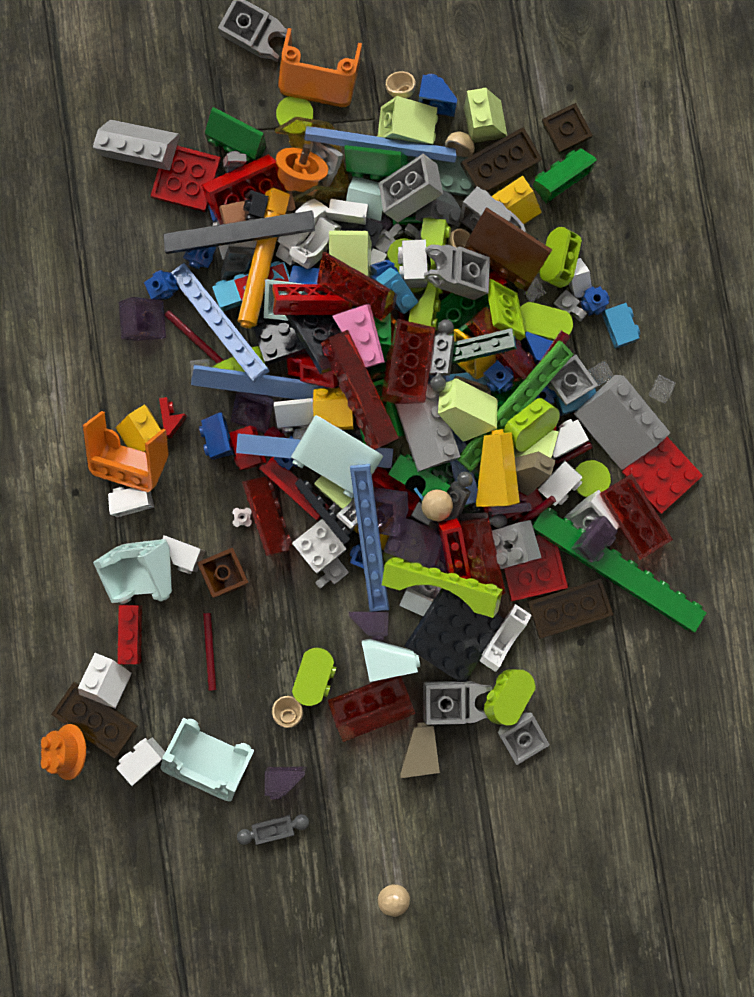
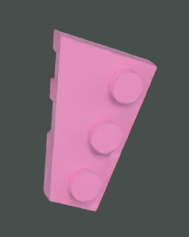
[332,304,385,368]

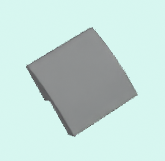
[310,141,343,191]

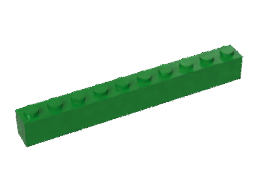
[532,507,707,632]

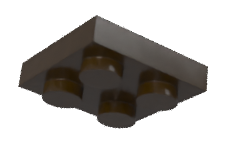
[541,103,593,154]

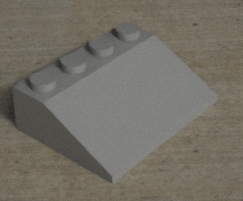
[573,375,670,470]

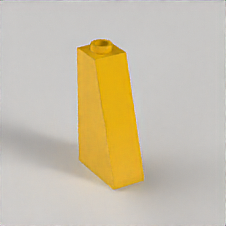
[476,429,520,507]

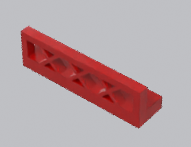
[272,284,354,315]
[259,457,330,521]

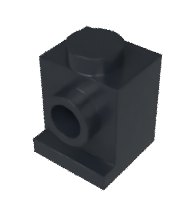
[243,190,269,220]

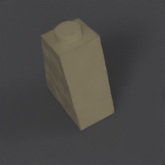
[515,451,555,496]
[400,722,440,778]

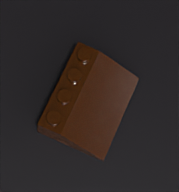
[464,207,552,291]

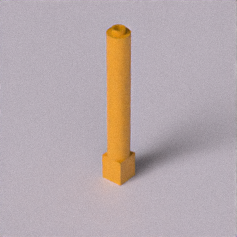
[238,188,290,329]

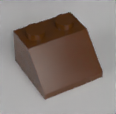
[197,547,249,598]

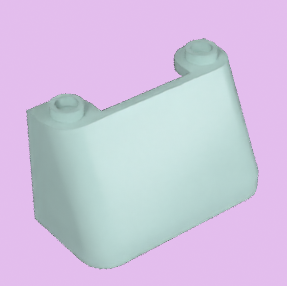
[291,415,383,499]
[93,539,172,604]
[362,639,420,682]
[161,718,254,801]

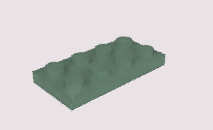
[408,156,474,197]

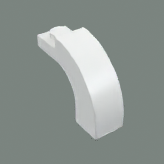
[276,199,329,265]
[288,217,342,269]
[480,604,531,672]

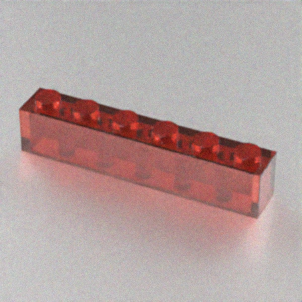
[321,330,399,450]

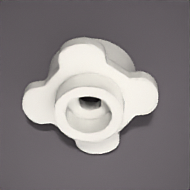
[233,508,252,527]

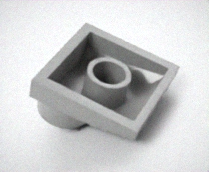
[547,355,598,406]
[498,712,550,765]

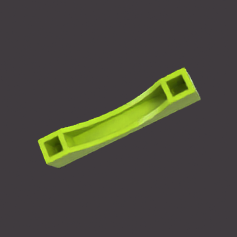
[407,218,451,336]
[381,557,503,618]

